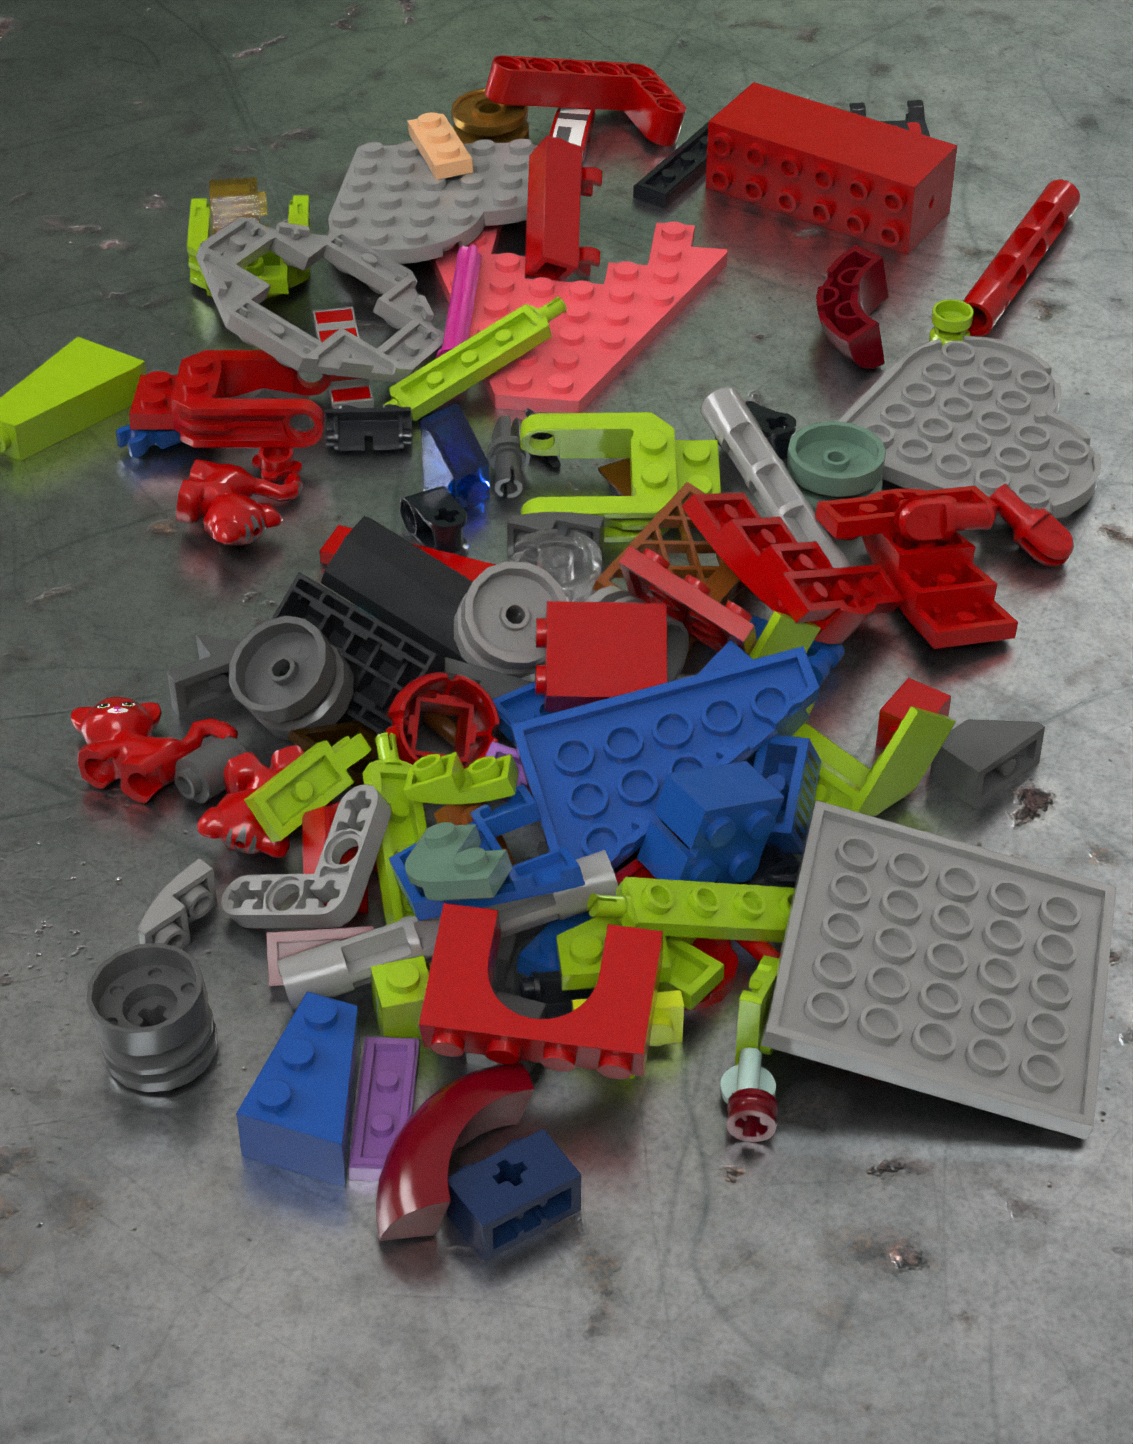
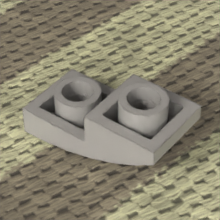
[138,858,217,949]

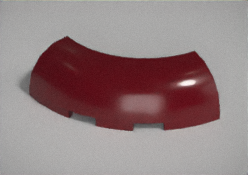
[816,245,889,369]
[376,1063,535,1241]

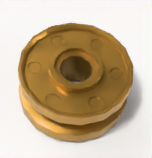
[451,88,530,144]

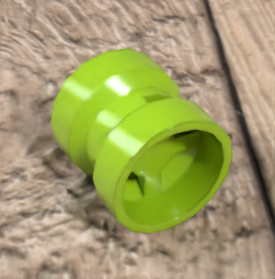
[929,299,974,345]

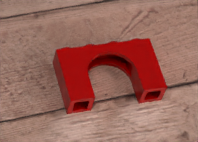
[419,903,663,1079]

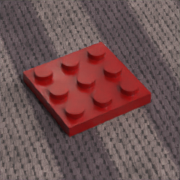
[619,546,757,655]

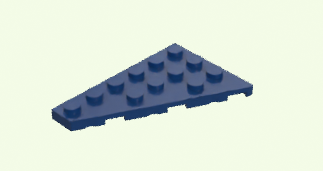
[510,646,819,870]

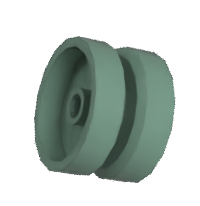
[787,421,886,512]

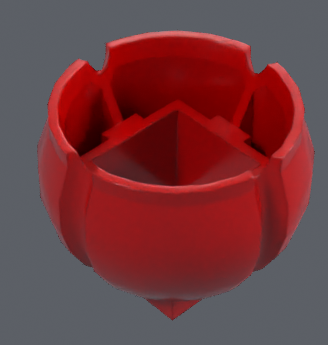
[386,672,499,769]

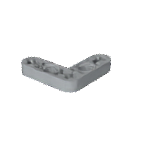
[221,784,391,928]

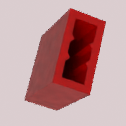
[535,601,667,712]

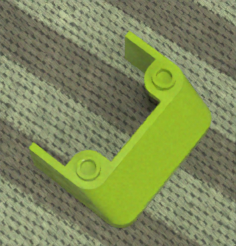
[749,611,956,817]

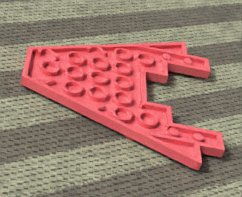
[430,221,728,413]

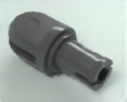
[487,415,530,498]

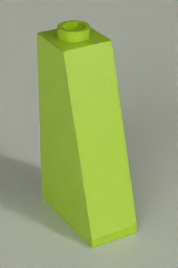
[0,337,147,461]

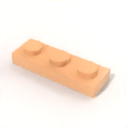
[407,112,474,180]

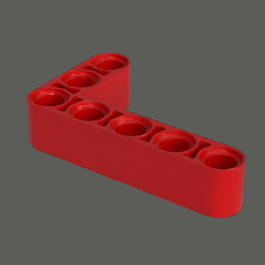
[484,55,687,146]

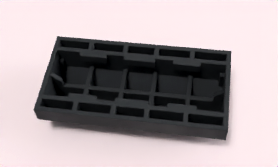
[321,516,510,663]
[272,572,445,734]

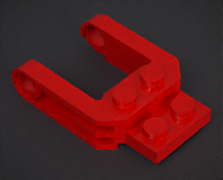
[129,350,332,448]

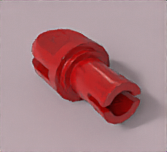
[989,484,1074,567]
[893,495,994,542]

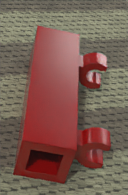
[525,135,603,281]

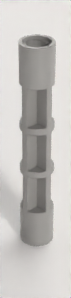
[700,387,851,568]
[277,850,618,1011]

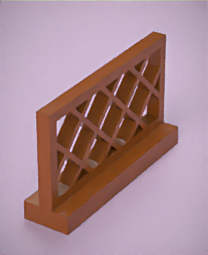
[592,482,745,651]

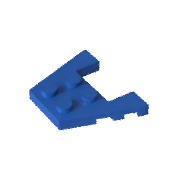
[389,784,585,921]

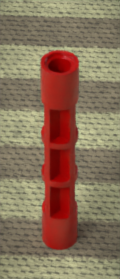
[963,179,1081,337]

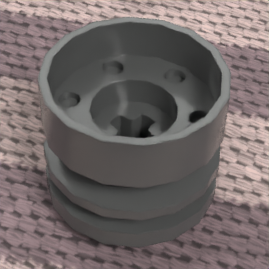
[86,943,218,1092]

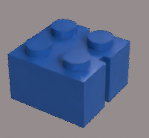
[637,761,784,884]

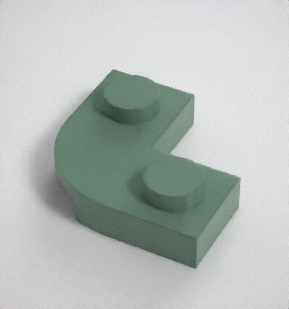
[405,822,512,901]

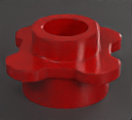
[252,448,302,481]

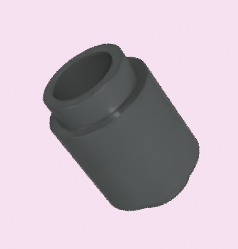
[174,736,246,803]

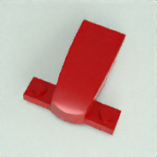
[815,486,1018,649]
[682,492,905,644]

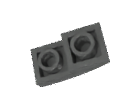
[507,512,604,565]

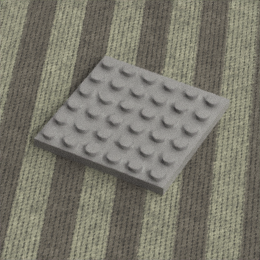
[761,800,1116,1140]

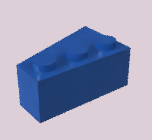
[236,992,361,1188]

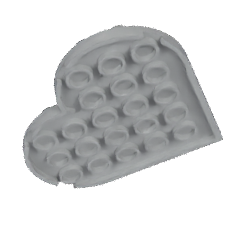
[328,139,537,264]
[837,336,1101,525]

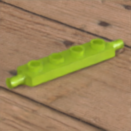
[378,296,567,422]
[362,733,431,972]
[587,877,795,943]

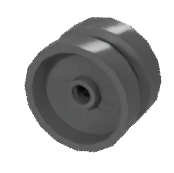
[229,616,354,741]

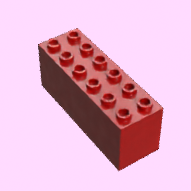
[706,82,957,255]

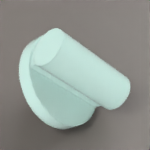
[720,1047,776,1104]

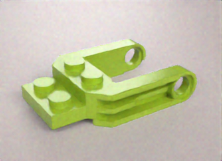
[187,195,311,298]
[520,412,721,542]

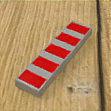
[313,306,374,409]

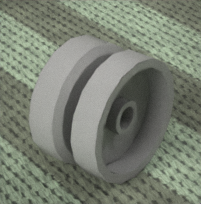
[454,561,567,679]

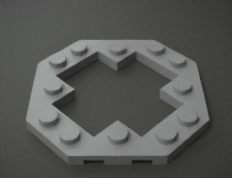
[196,217,444,382]

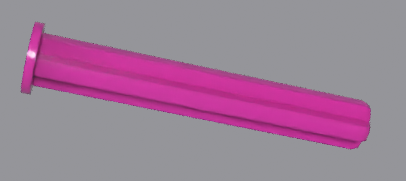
[436,244,482,358]

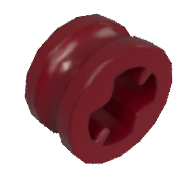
[726,1088,778,1142]

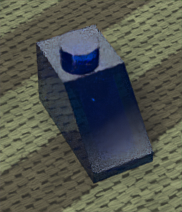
[420,403,490,511]

